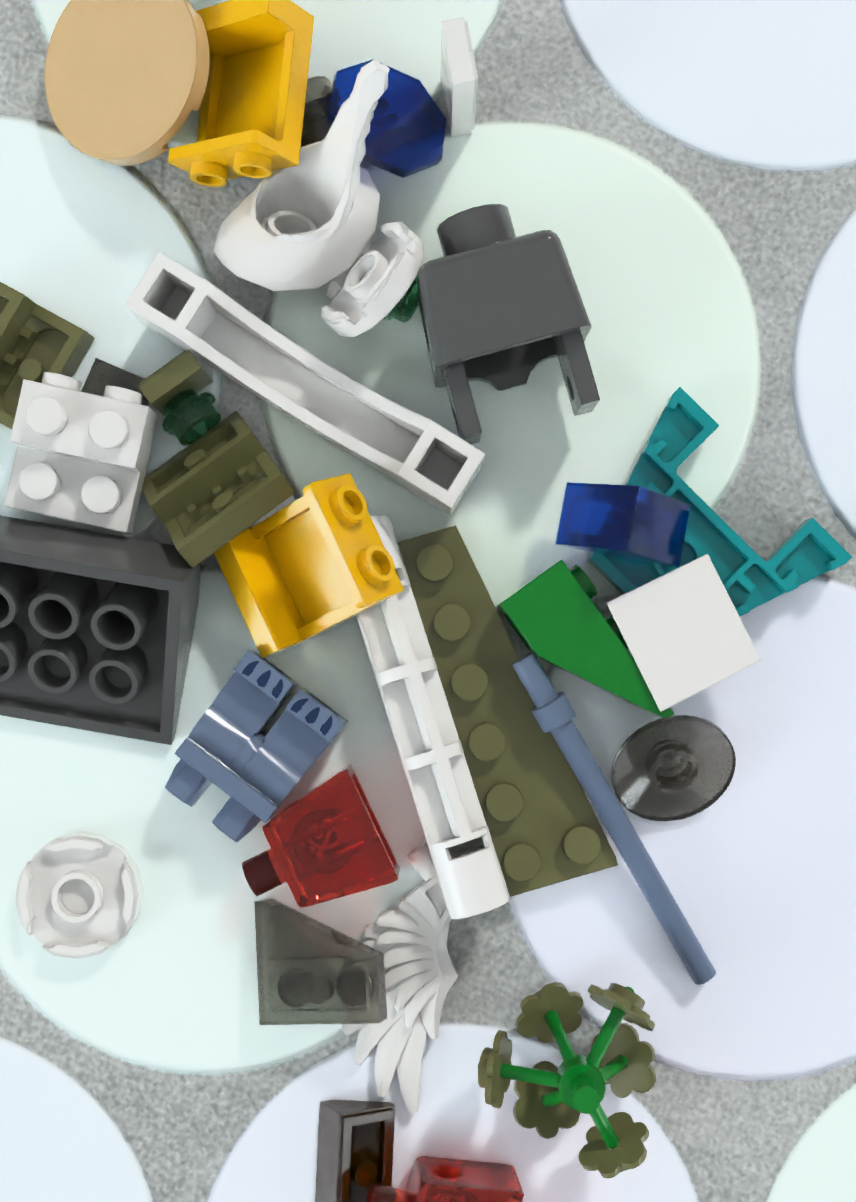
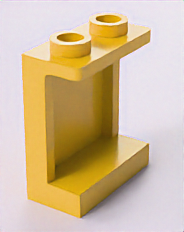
[168,0,314,187]
[214,473,404,658]

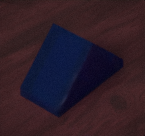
[555,482,691,568]

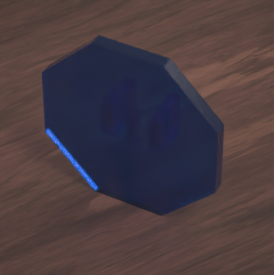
[327,59,447,178]

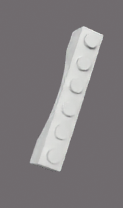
[125,251,485,516]

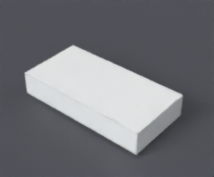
[440,17,478,138]

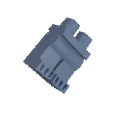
[165,649,348,842]

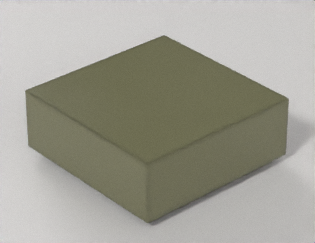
[138,350,213,416]

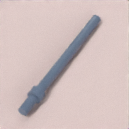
[512,652,716,985]

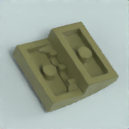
[0,282,95,430]
[142,411,296,568]

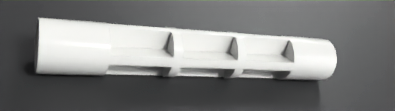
[356,514,511,919]

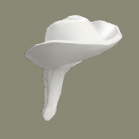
[213,59,390,291]

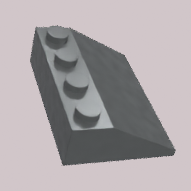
[0,515,201,745]

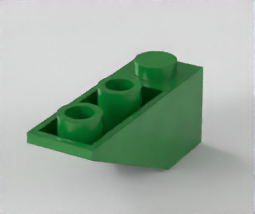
[497,559,674,719]

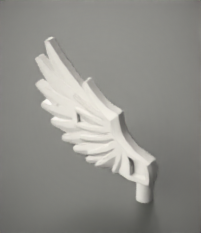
[341,841,458,1114]

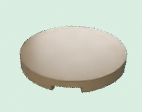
[44,0,210,166]

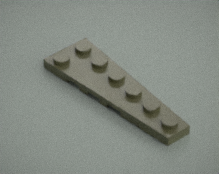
[397,525,618,897]

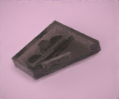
[254,898,387,1025]

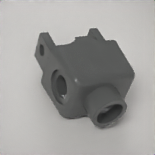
[417,204,600,444]

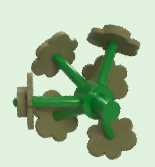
[477,982,656,1179]

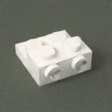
[4,372,158,534]

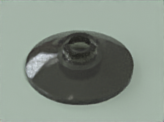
[611,715,736,821]

